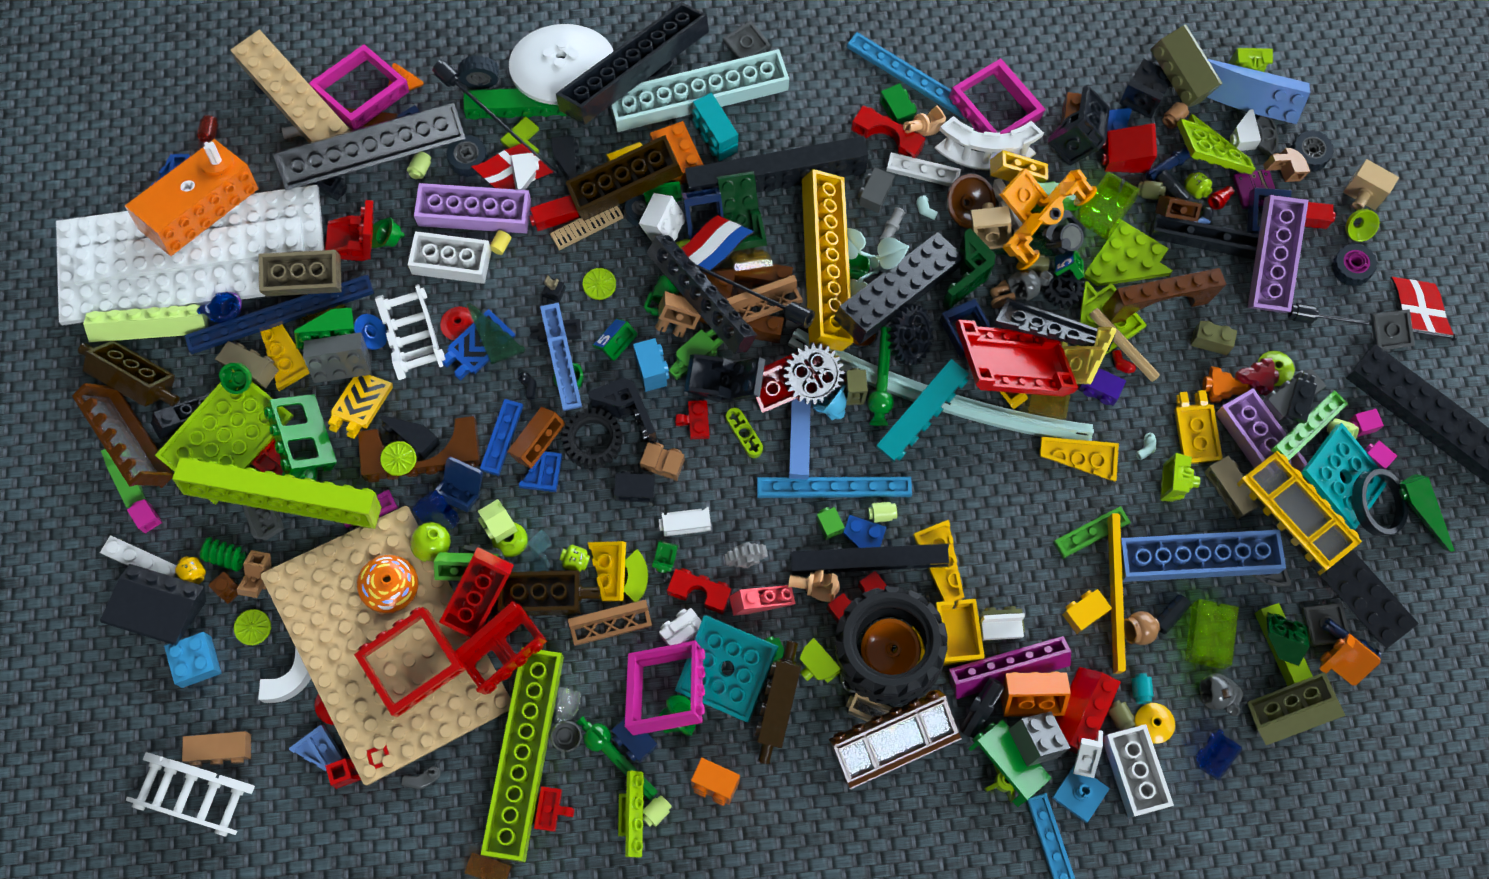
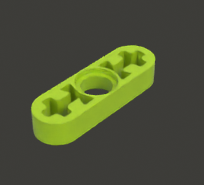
[726,408,763,458]

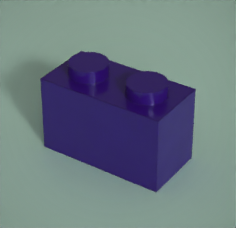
[1079,368,1126,406]

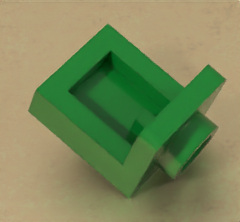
[652,541,679,573]

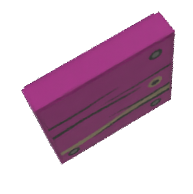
[1232,170,1275,209]

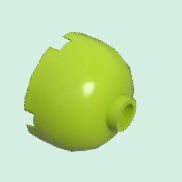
[410,522,451,563]

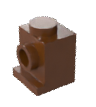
[208,572,239,604]

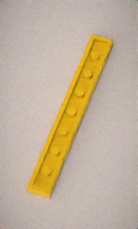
[1108,513,1126,674]

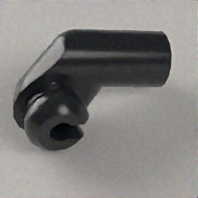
[518,372,537,399]

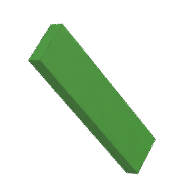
[1053,506,1131,559]

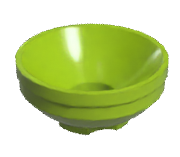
[1345,209,1380,242]
[492,522,528,558]

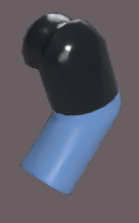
[1193,206,1214,225]

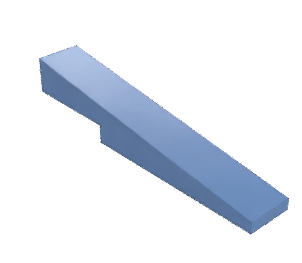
[540,303,582,411]
[789,398,811,479]

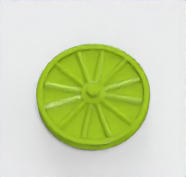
[583,268,616,300]
[380,441,416,476]
[234,609,271,645]

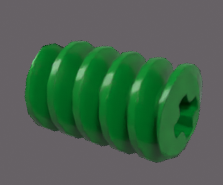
[200,537,247,572]

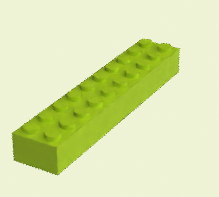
[172,457,382,529]
[481,647,564,863]

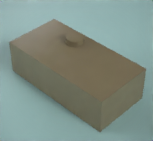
[258,250,342,296]

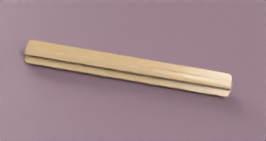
[1090,308,1160,381]

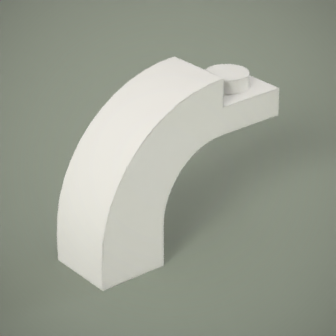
[258,647,311,703]

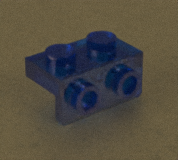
[1196,729,1242,781]

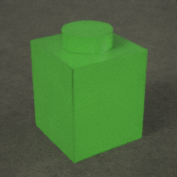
[816,507,845,540]

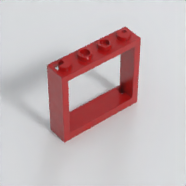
[354,607,466,717]

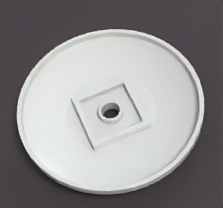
[509,24,613,105]

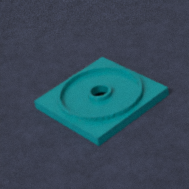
[1301,423,1387,530]
[675,615,779,723]

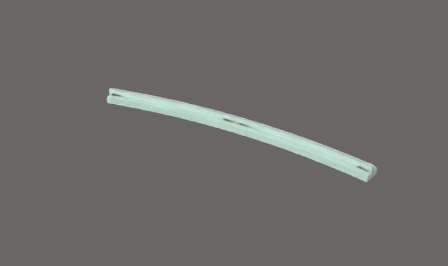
[788,328,1094,441]

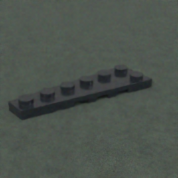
[994,298,1115,352]

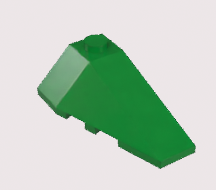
[1399,474,1455,552]

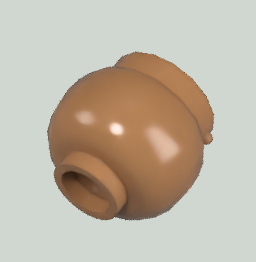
[1124,611,1160,645]

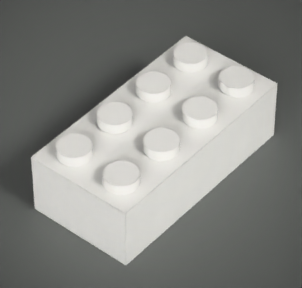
[408,231,492,284]
[1103,724,1174,818]

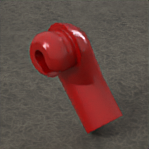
[1112,350,1136,374]

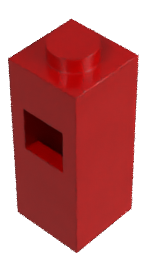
[529,195,579,231]
[1304,202,1336,229]

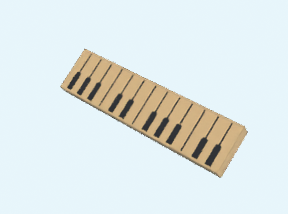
[550,206,623,250]

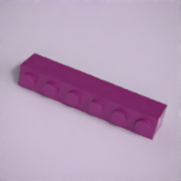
[949,636,1071,699]

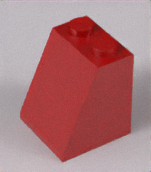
[1101,123,1157,173]

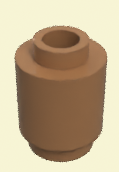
[1162,102,1189,129]

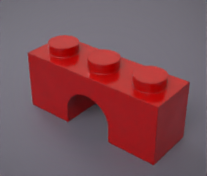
[667,568,731,614]
[826,571,887,624]
[325,745,389,789]

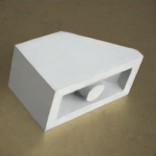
[1230,109,1261,151]
[511,153,539,190]

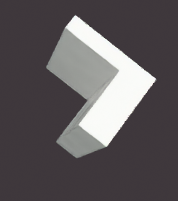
[980,613,1025,640]
[1073,730,1103,778]

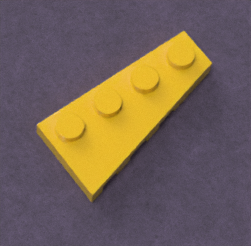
[261,324,309,391]
[1039,437,1119,482]
[913,520,964,603]

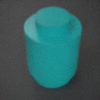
[1131,673,1154,704]

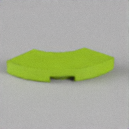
[624,549,648,602]

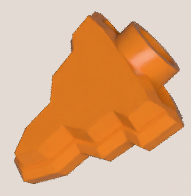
[1202,366,1250,403]

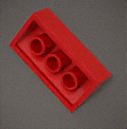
[755,346,830,413]
[1055,667,1121,754]

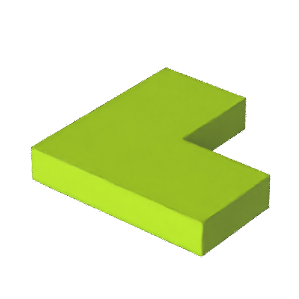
[500,117,539,154]

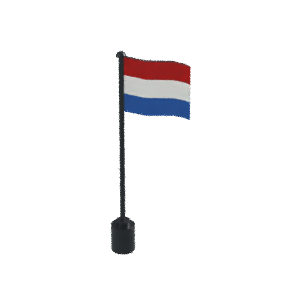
[681,215,815,328]

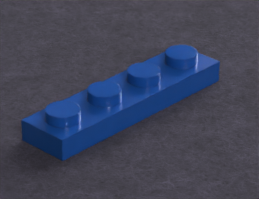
[480,399,523,476]

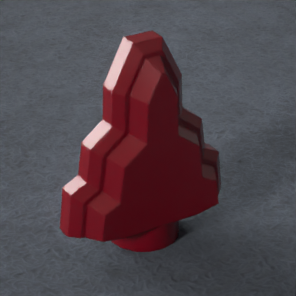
[1235,358,1279,395]

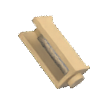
[846,693,896,734]

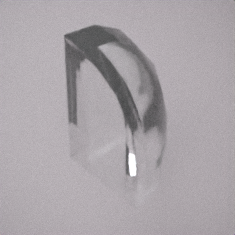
[557,688,581,723]

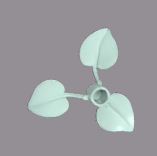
[847,228,909,297]

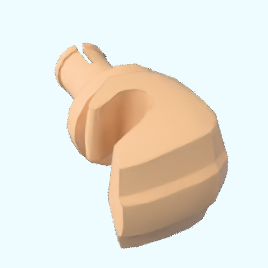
[903,106,946,136]
[788,570,839,602]

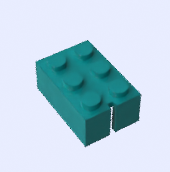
[691,92,738,161]

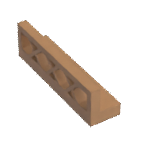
[727,275,803,323]
[568,600,652,646]

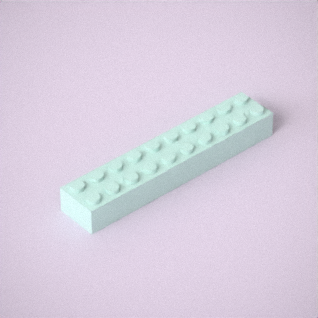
[610,49,789,132]

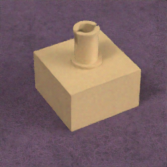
[1343,159,1399,210]
[971,202,1011,249]

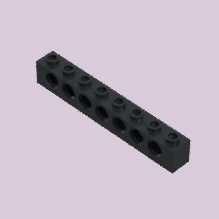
[646,235,757,354]

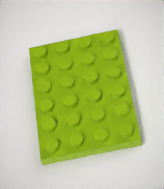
[155,370,294,505]

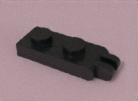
[530,319,582,342]
[1286,372,1317,424]

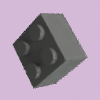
[1009,711,1070,767]

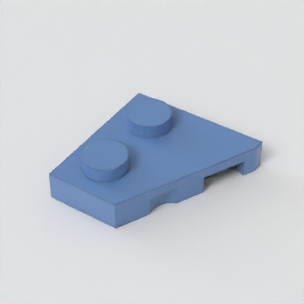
[289,725,345,771]

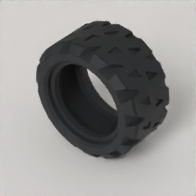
[835,586,948,705]

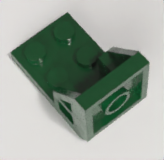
[717,171,767,251]
[942,228,995,311]

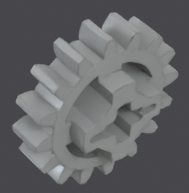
[724,542,768,568]

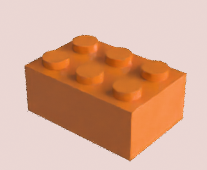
[650,121,704,184]
[1000,672,1071,717]
[691,757,740,806]

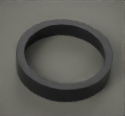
[1352,469,1408,536]

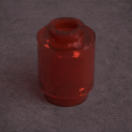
[197,115,219,143]

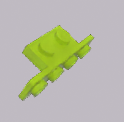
[618,771,644,858]

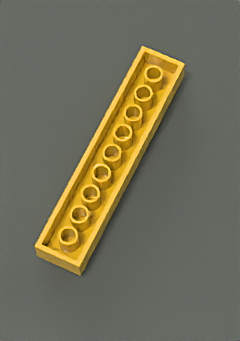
[802,169,853,351]

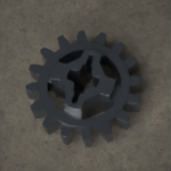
[1043,270,1085,308]

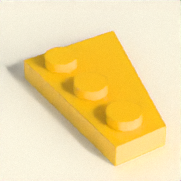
[588,541,626,602]

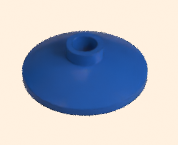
[354,314,388,350]

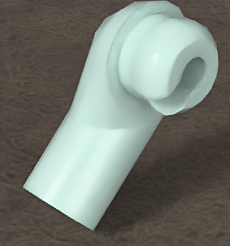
[916,195,938,220]
[1136,433,1157,460]

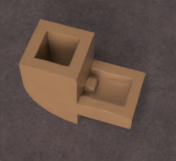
[1263,148,1310,182]
[237,550,272,598]

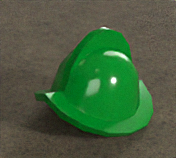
[659,695,696,737]

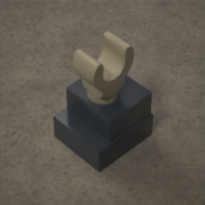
[542,275,566,303]

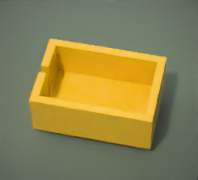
[934,599,985,666]

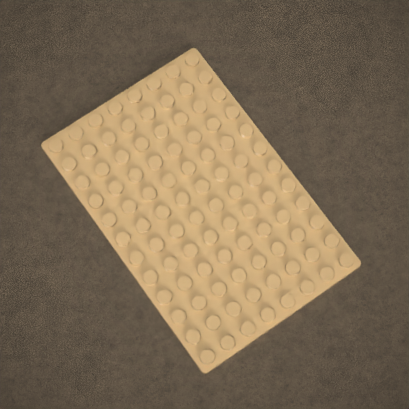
[261,506,511,786]

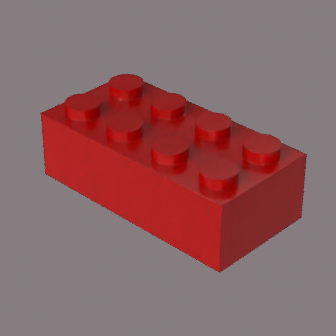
[439,547,514,638]

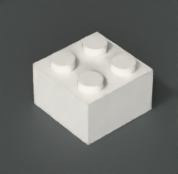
[639,193,685,242]

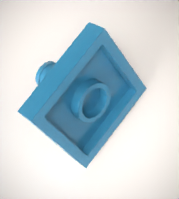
[1052,764,1110,823]

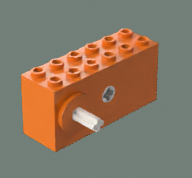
[125,139,259,256]

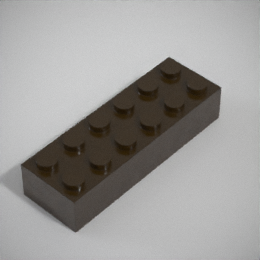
[566,135,684,221]

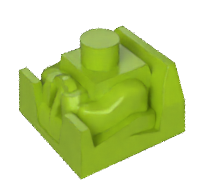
[1228,48,1273,72]
[1160,453,1200,502]
[800,638,841,683]

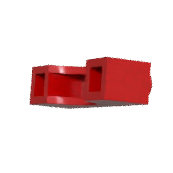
[851,105,926,158]

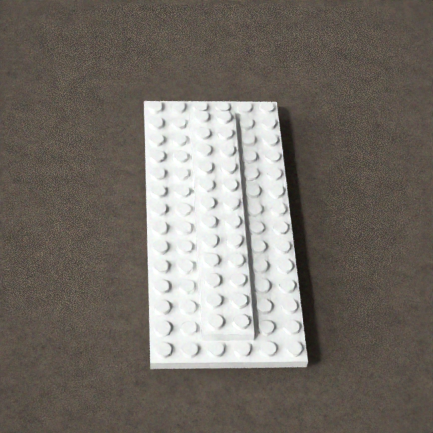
[56,185,324,325]

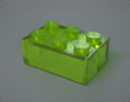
[1077,172,1140,239]
[1185,599,1239,669]

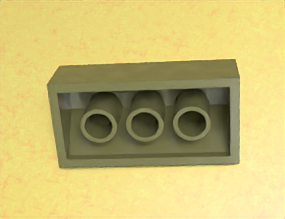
[1150,25,1223,107]
[1247,672,1346,745]

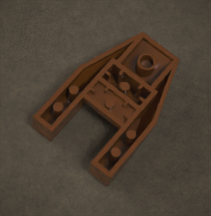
[678,264,793,343]

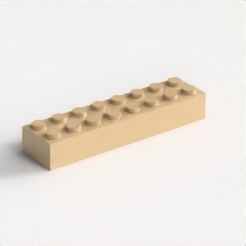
[230,29,350,143]

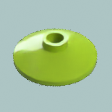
[1258,351,1295,386]

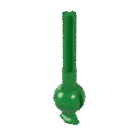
[867,327,894,426]
[576,716,658,800]

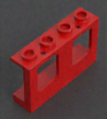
[455,601,547,695]

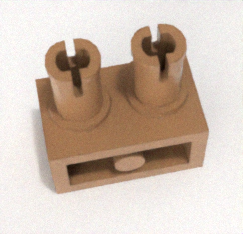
[655,291,700,337]

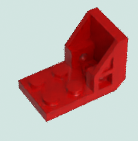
[325,200,373,261]

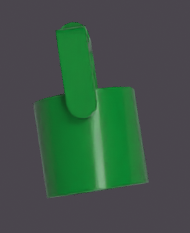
[644,276,679,317]

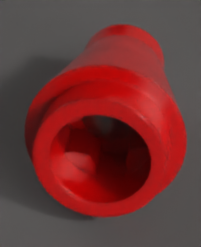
[1208,186,1234,210]

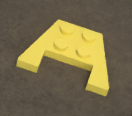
[1060,327,1117,384]

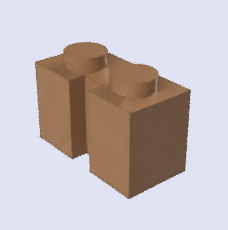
[640,442,685,481]

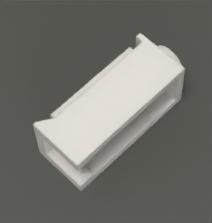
[659,507,711,537]

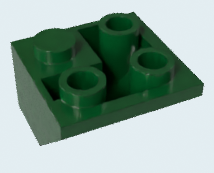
[1266,612,1309,666]

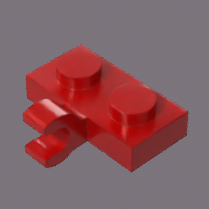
[676,400,710,440]
[534,786,575,832]

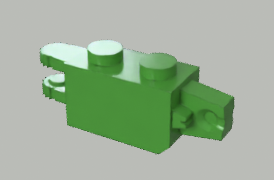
[669,329,723,380]

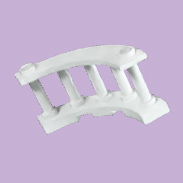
[935,116,1044,170]
[375,284,446,380]
[126,752,255,837]

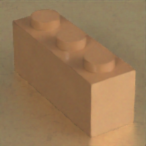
[182,731,251,767]

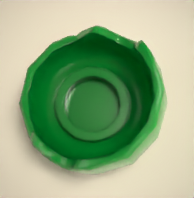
[849,254,870,281]

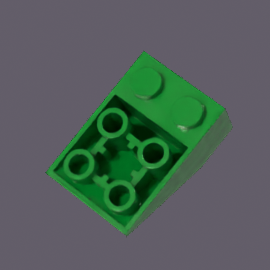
[294,308,354,350]

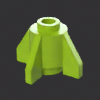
[984,764,1015,803]

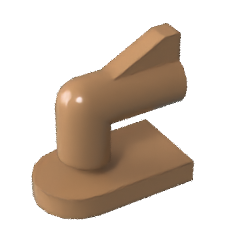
[990,280,1015,309]

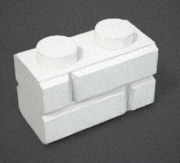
[659,608,702,646]

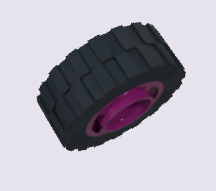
[1332,243,1378,286]

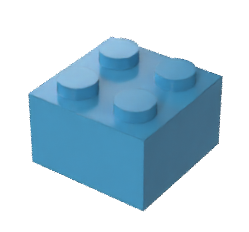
[633,338,669,392]
[164,632,222,688]

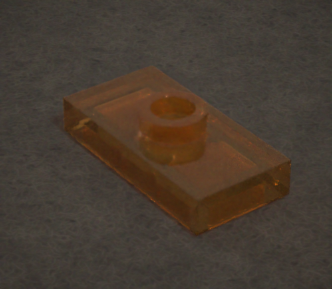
[465,853,512,879]

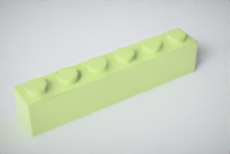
[83,304,209,342]

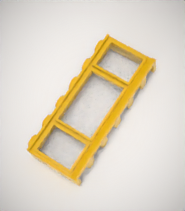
[1237,451,1362,575]

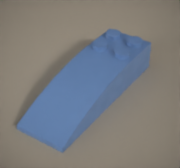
[1207,59,1310,124]

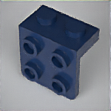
[433,457,483,512]

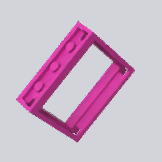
[309,44,409,130]
[949,58,1046,134]
[625,640,705,735]

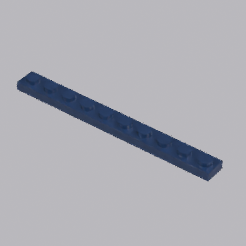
[184,274,375,354]

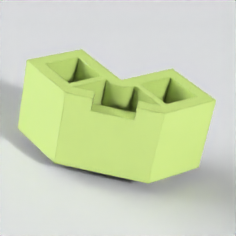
[478,499,518,543]

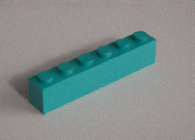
[876,359,969,463]

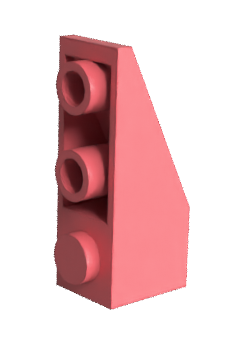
[729,585,796,616]

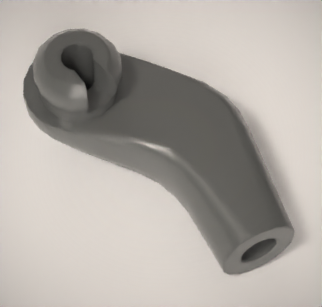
[401,767,441,790]

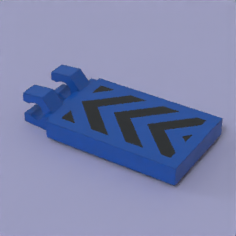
[443,309,515,381]

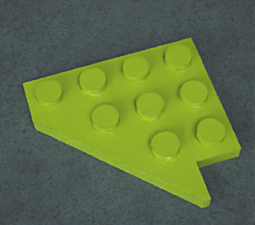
[1084,220,1173,286]
[1077,281,1147,355]

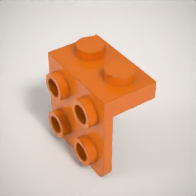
[1319,633,1381,686]

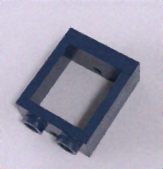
[682,188,724,241]
[1247,188,1292,235]
[940,299,991,358]

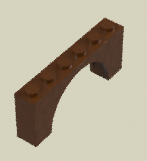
[1102,268,1226,324]
[358,416,481,482]

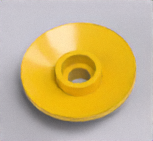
[1134,703,1175,744]

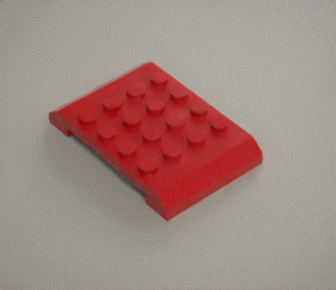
[955,319,1078,397]

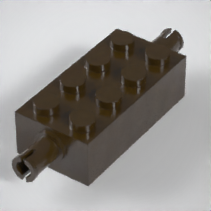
[78,341,180,407]
[496,570,600,616]
[755,640,802,764]

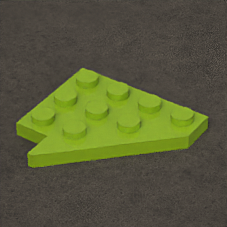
[1177,114,1255,174]

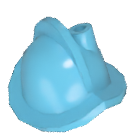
[812,384,847,420]

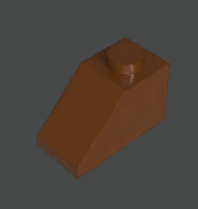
[1155,195,1202,222]

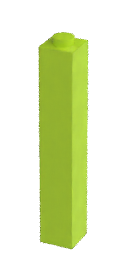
[1254,603,1313,686]

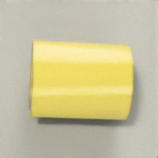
[490,230,511,255]

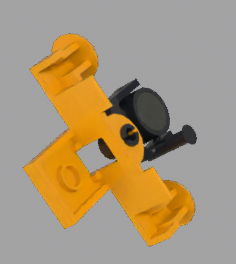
[999,168,1097,270]

